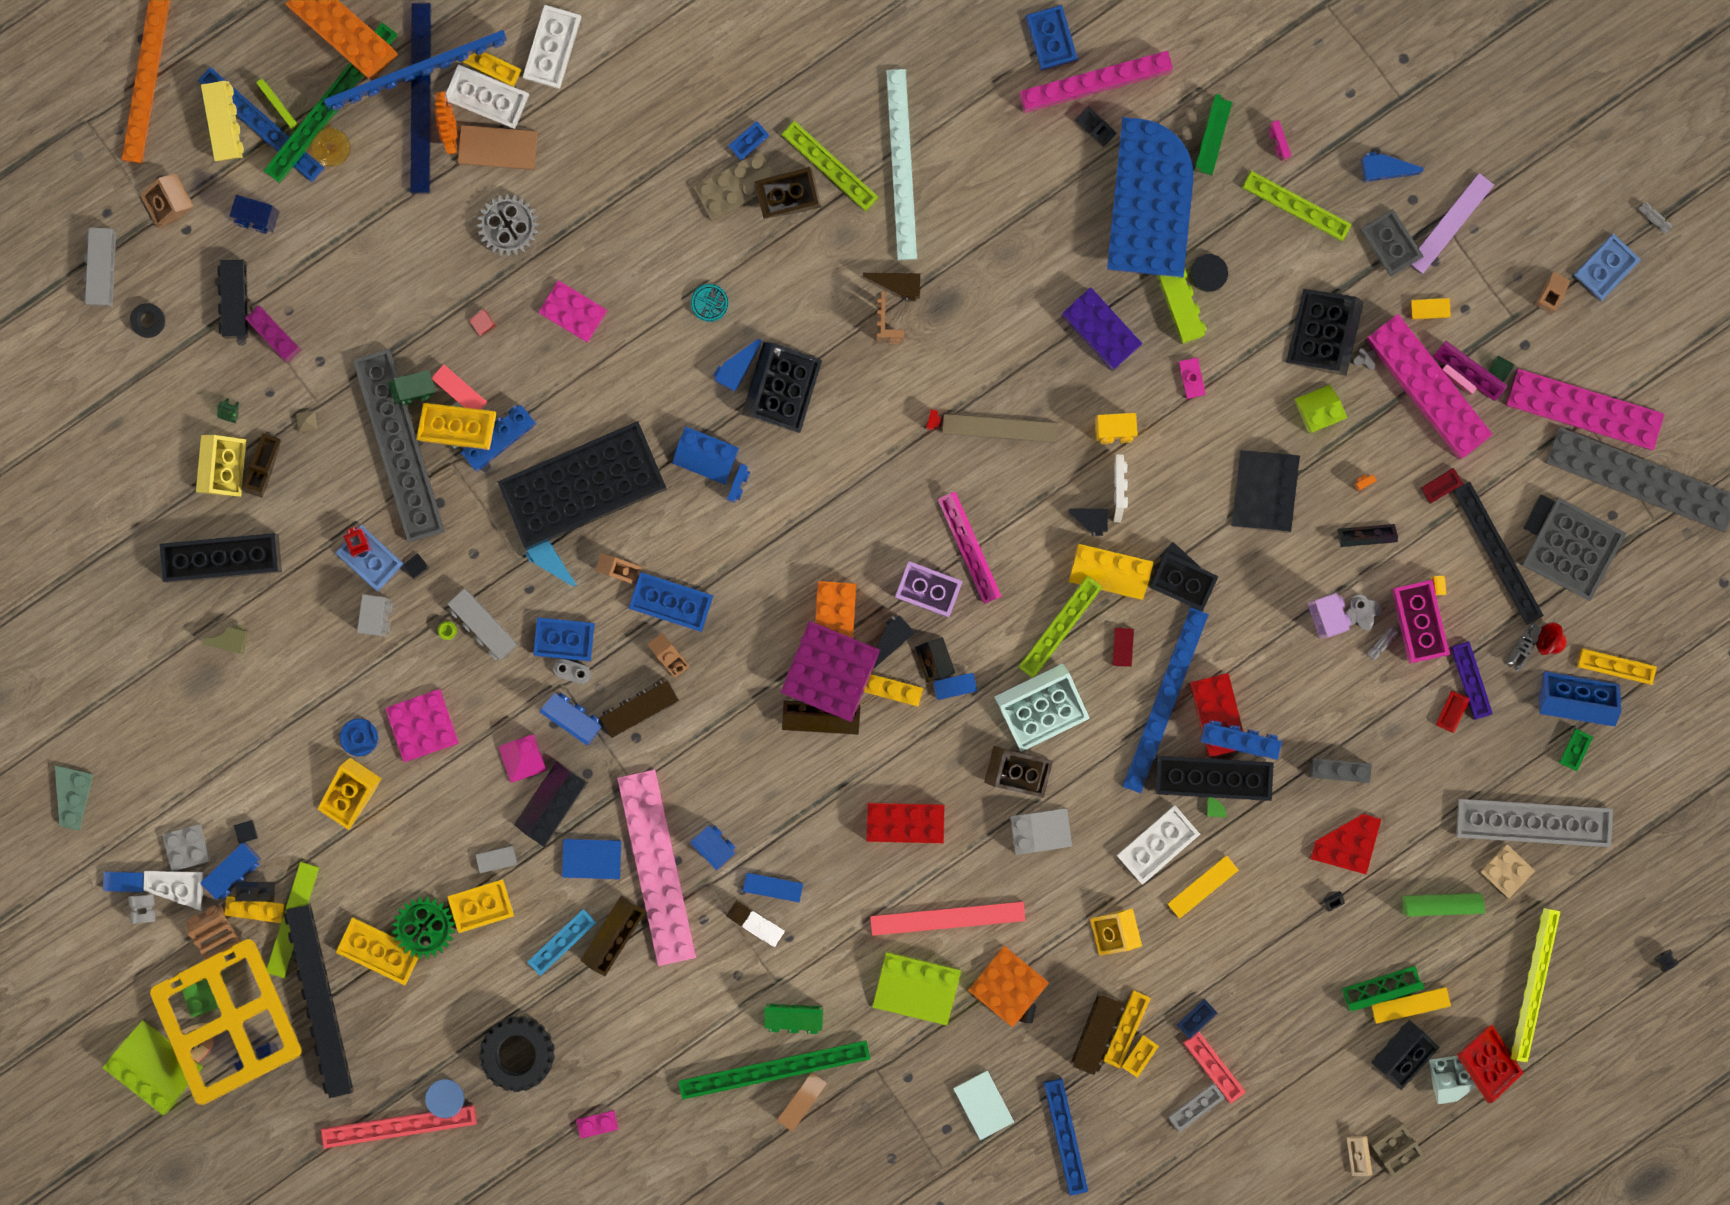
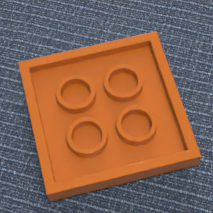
[968,946,1049,1027]

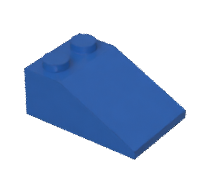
[690,825,736,871]

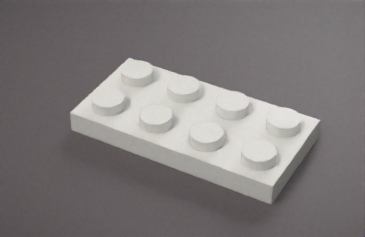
[523,5,582,89]
[446,65,529,130]
[1117,805,1200,885]

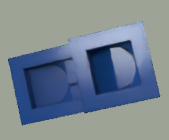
[933,673,977,700]
[103,871,144,892]

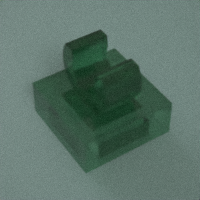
[217,398,239,424]

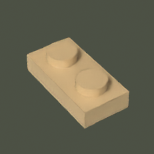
[1347,1136,1372,1176]

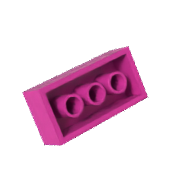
[1391,580,1450,664]

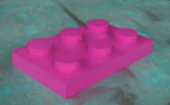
[538,280,608,343]

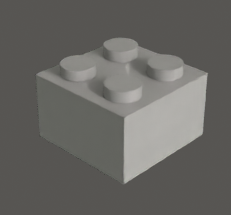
[357,594,393,637]

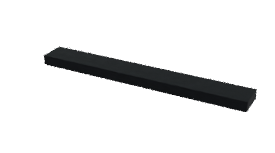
[1453,481,1544,625]

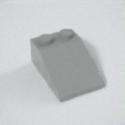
[1010,808,1072,855]

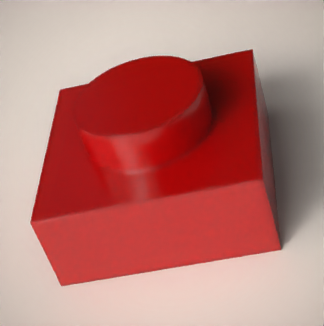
[926,409,941,431]

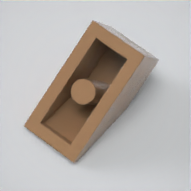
[595,553,643,585]

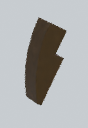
[243,434,281,498]

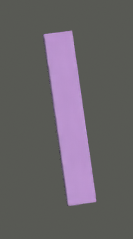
[1411,173,1494,274]

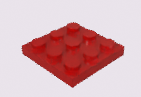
[1457,1025,1523,1104]

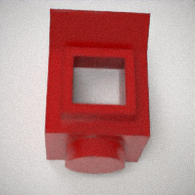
[343,527,372,558]

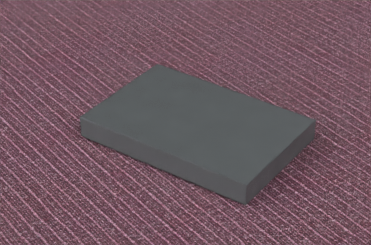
[1360,209,1424,278]

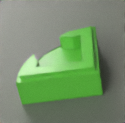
[1207,797,1226,817]

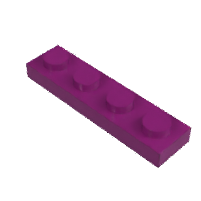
[1433,340,1507,401]

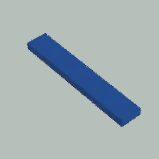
[1043,1078,1088,1196]

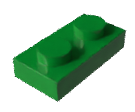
[1559,729,1593,772]

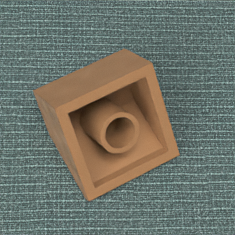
[140,173,193,228]

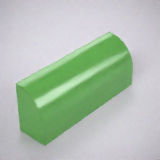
[1402,893,1485,916]

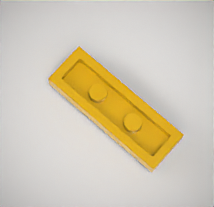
[462,52,522,87]
[864,674,923,707]
[225,896,285,923]

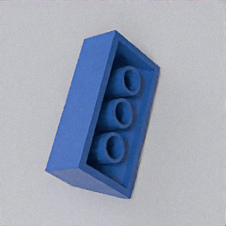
[1539,671,1622,727]

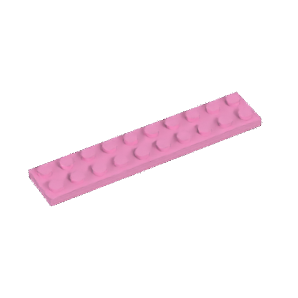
[617,770,696,966]

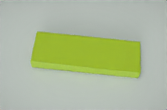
[256,79,299,131]

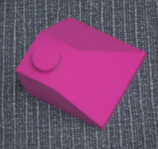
[499,734,547,783]

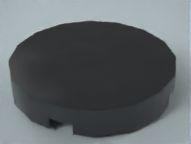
[1190,254,1228,292]

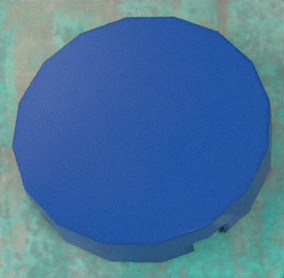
[340,718,379,757]

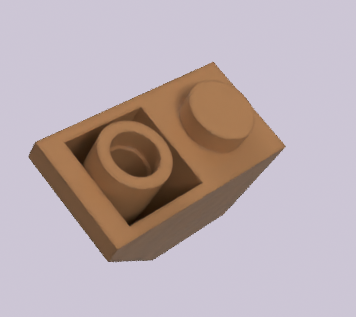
[1534,271,1570,314]
[647,633,690,678]

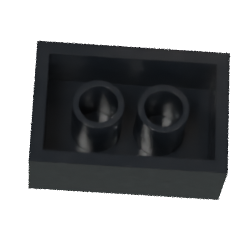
[1149,553,1219,611]

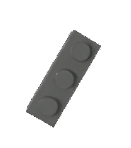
[1309,758,1372,783]

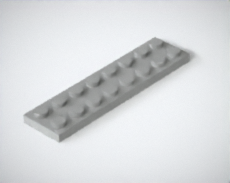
[1456,799,1613,847]

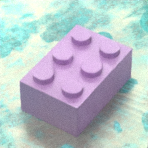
[895,561,963,618]
[1307,593,1351,639]

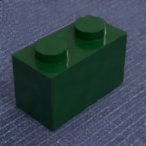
[388,370,436,406]

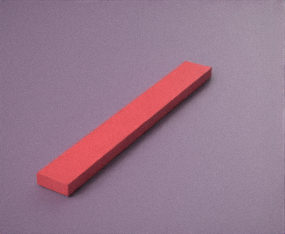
[870,902,1025,936]
[321,1105,477,1148]

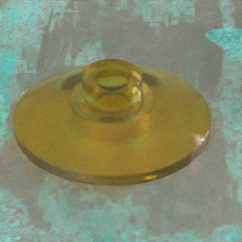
[312,128,350,167]

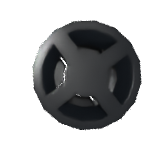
[1654,949,1679,972]

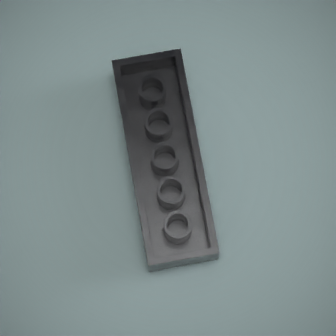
[159,533,282,583]
[1154,756,1274,801]

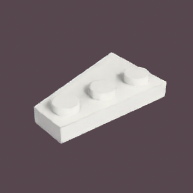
[1113,454,1128,522]
[144,871,204,911]

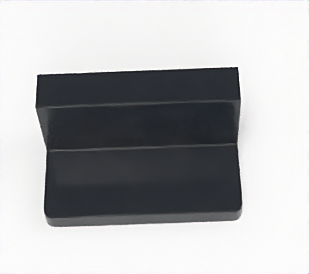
[915,637,955,683]

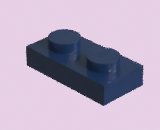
[1177,999,1218,1040]

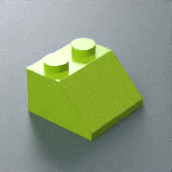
[1294,385,1347,434]

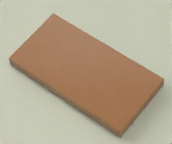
[458,125,538,170]

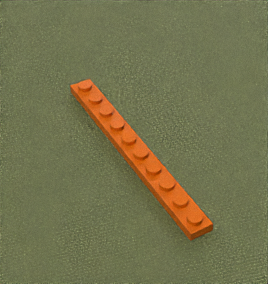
[122,0,170,164]

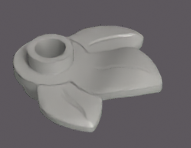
[1345,594,1383,631]

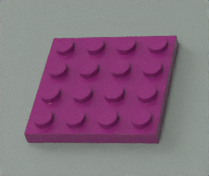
[780,621,880,722]

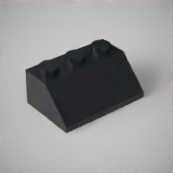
[1371,1020,1440,1091]

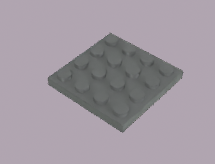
[1522,497,1627,601]

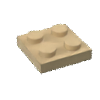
[1480,844,1535,899]

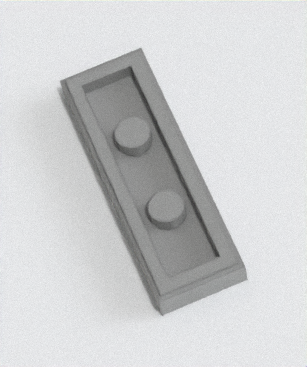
[1167,1082,1225,1132]

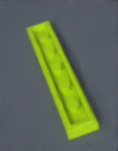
[781,121,879,212]
[1242,171,1352,242]
[1018,575,1103,678]
[267,862,320,978]

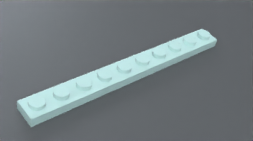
[887,69,917,261]

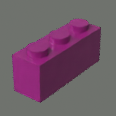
[245,306,302,362]

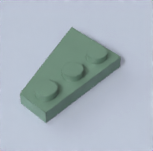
[55,765,94,830]

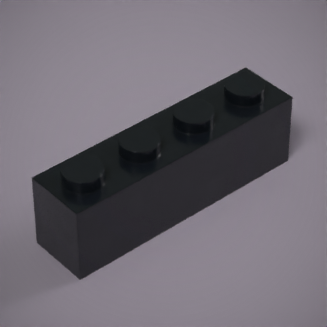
[217,260,248,339]

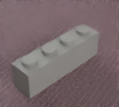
[83,228,116,307]
[448,588,519,660]

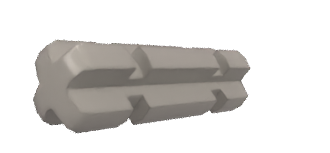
[1639,202,1672,234]
[1367,627,1398,660]

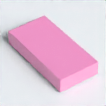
[1442,365,1477,395]

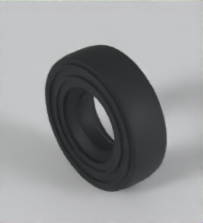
[130,303,165,338]

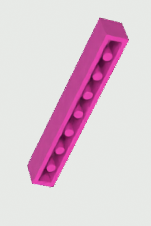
[1019,51,1173,113]

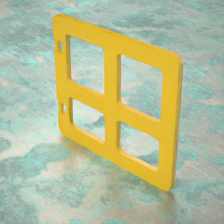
[150,939,301,1105]

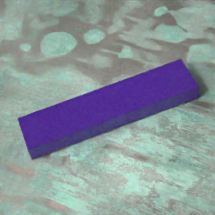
[1450,641,1493,720]

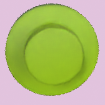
[438,621,457,640]

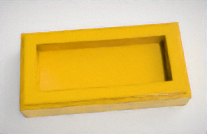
[1410,298,1451,320]

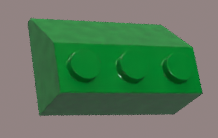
[764,1004,823,1034]

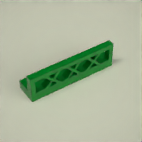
[1194,94,1232,176]
[1341,965,1425,1012]

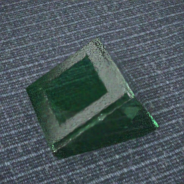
[1488,356,1515,382]

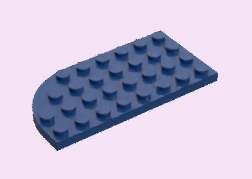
[1107,117,1194,278]

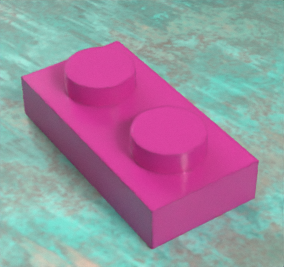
[1268,120,1292,161]
[576,1110,619,1139]

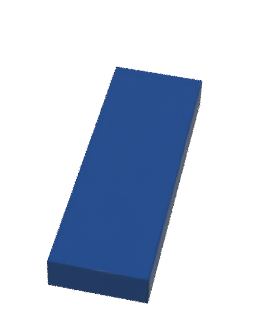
[743,873,803,903]

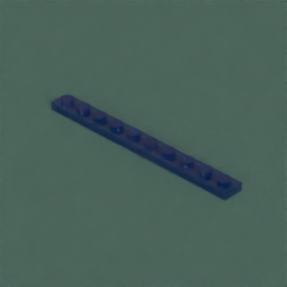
[410,3,432,194]

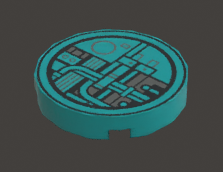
[691,284,729,322]

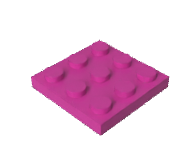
[385,689,459,762]

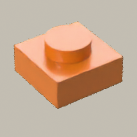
[1354,473,1377,491]

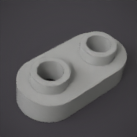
[553,659,591,684]

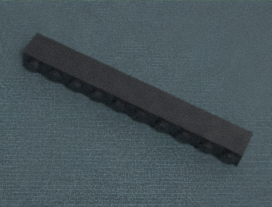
[284,903,354,1098]

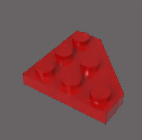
[1310,814,1381,875]

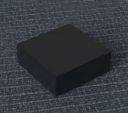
[234,820,258,844]

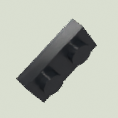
[235,882,275,902]

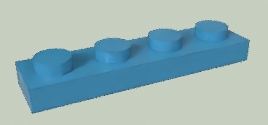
[527,909,597,976]

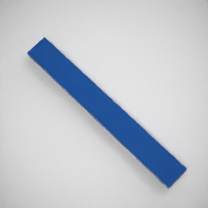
[198,67,325,182]

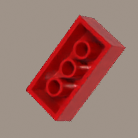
[1189,673,1243,757]
[866,803,945,844]

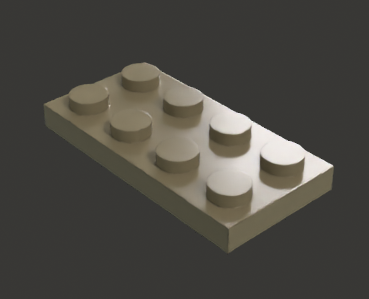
[694,151,774,221]

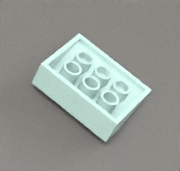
[994,663,1090,752]

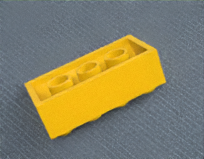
[1069,544,1154,600]

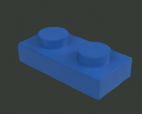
[728,121,770,161]
[727,464,750,503]

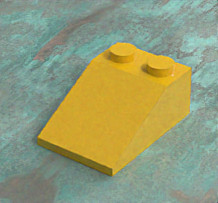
[318,758,382,830]

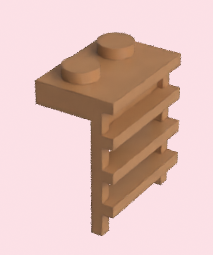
[877,291,904,345]
[187,903,241,960]

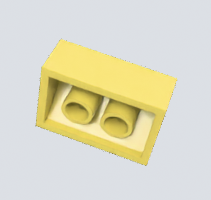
[196,435,246,497]

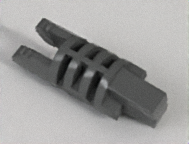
[1506,623,1542,672]

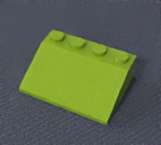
[872,951,961,1026]
[103,1020,204,1115]

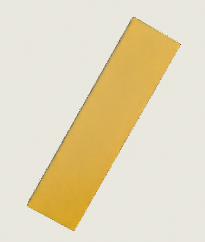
[1577,648,1657,685]
[1167,855,1239,919]
[1371,987,1451,1024]
[1102,990,1151,1069]

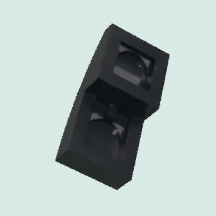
[1075,106,1117,147]

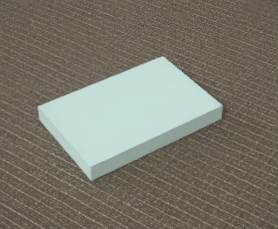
[953,1070,1014,1140]

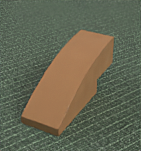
[777,1072,827,1132]

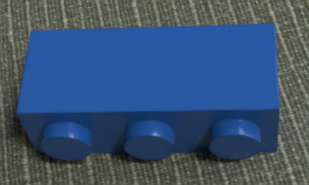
[201,842,261,900]

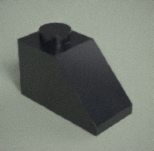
[1068,508,1108,536]

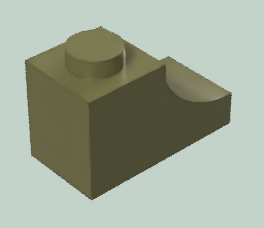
[203,624,249,654]

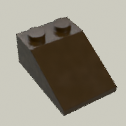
[754,167,821,219]
[984,746,1053,798]

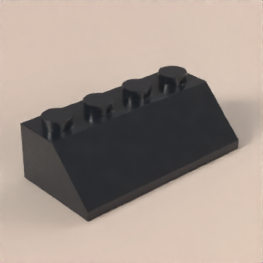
[514,761,589,847]

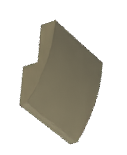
[1370,1122,1425,1178]

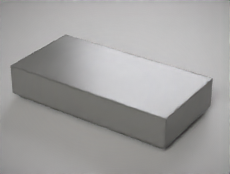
[476,846,518,873]

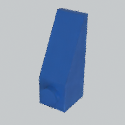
[1361,152,1423,182]
[713,338,762,393]

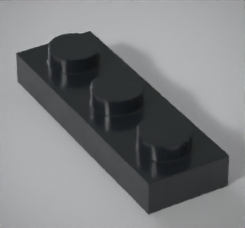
[1337,524,1398,547]

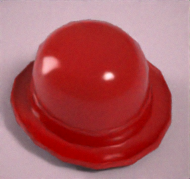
[1536,622,1567,655]

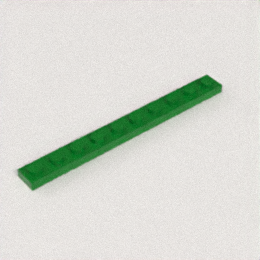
[264,22,398,184]
[678,1040,871,1100]

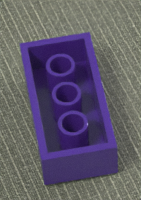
[1061,287,1143,372]

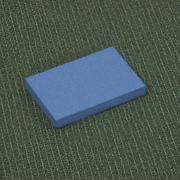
[1573,234,1641,302]
[335,525,404,592]

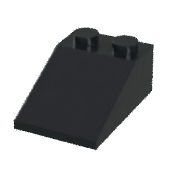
[873,615,915,669]

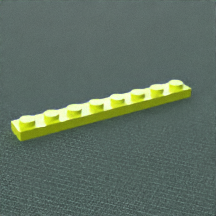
[1511,908,1560,1062]

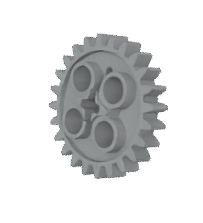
[477,194,540,257]

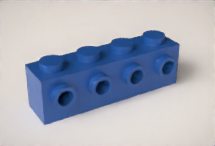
[461,405,537,472]
[1200,720,1282,760]

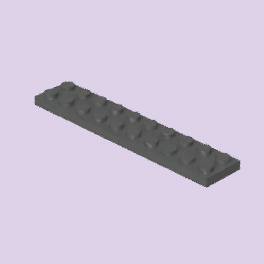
[353,349,445,543]
[1545,427,1730,533]

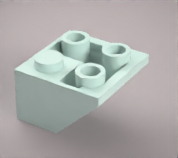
[1429,1056,1476,1104]

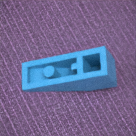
[525,541,577,587]

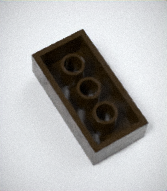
[1070,991,1125,1075]

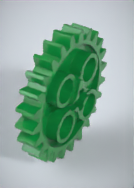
[392,897,455,960]

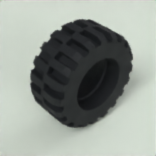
[479,1016,555,1092]

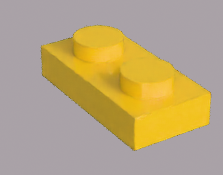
[1121,1034,1159,1078]

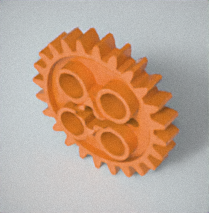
[435,91,458,154]

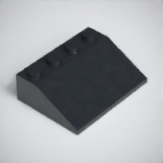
[1286,289,1364,376]
[741,342,822,433]
[1231,450,1300,533]

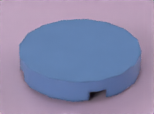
[425,1079,465,1119]

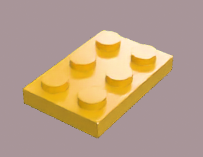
[447,879,514,933]

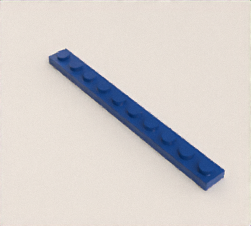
[324,30,507,111]
[1122,607,1209,794]

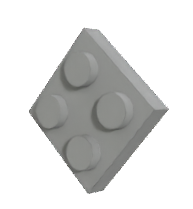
[162,824,210,871]

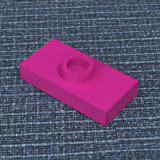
[1179,357,1206,399]

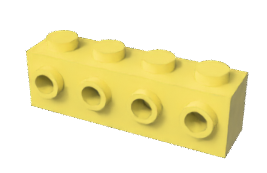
[201,81,244,161]

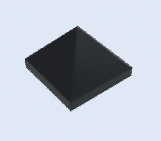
[1323,891,1345,912]

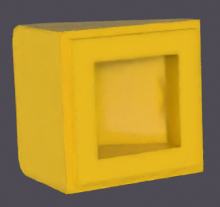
[1430,576,1446,596]

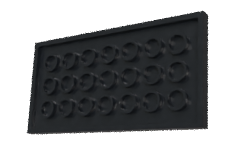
[497,421,667,550]

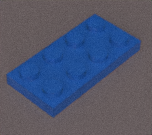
[629,572,714,632]

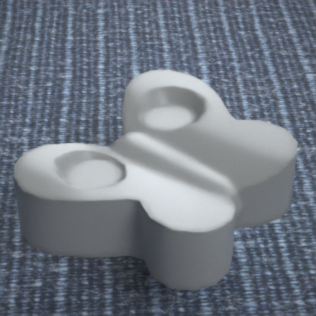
[1353,348,1375,370]

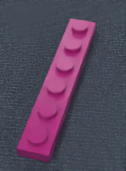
[938,492,1002,604]

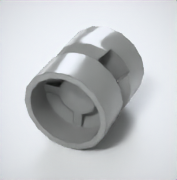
[128,894,156,924]

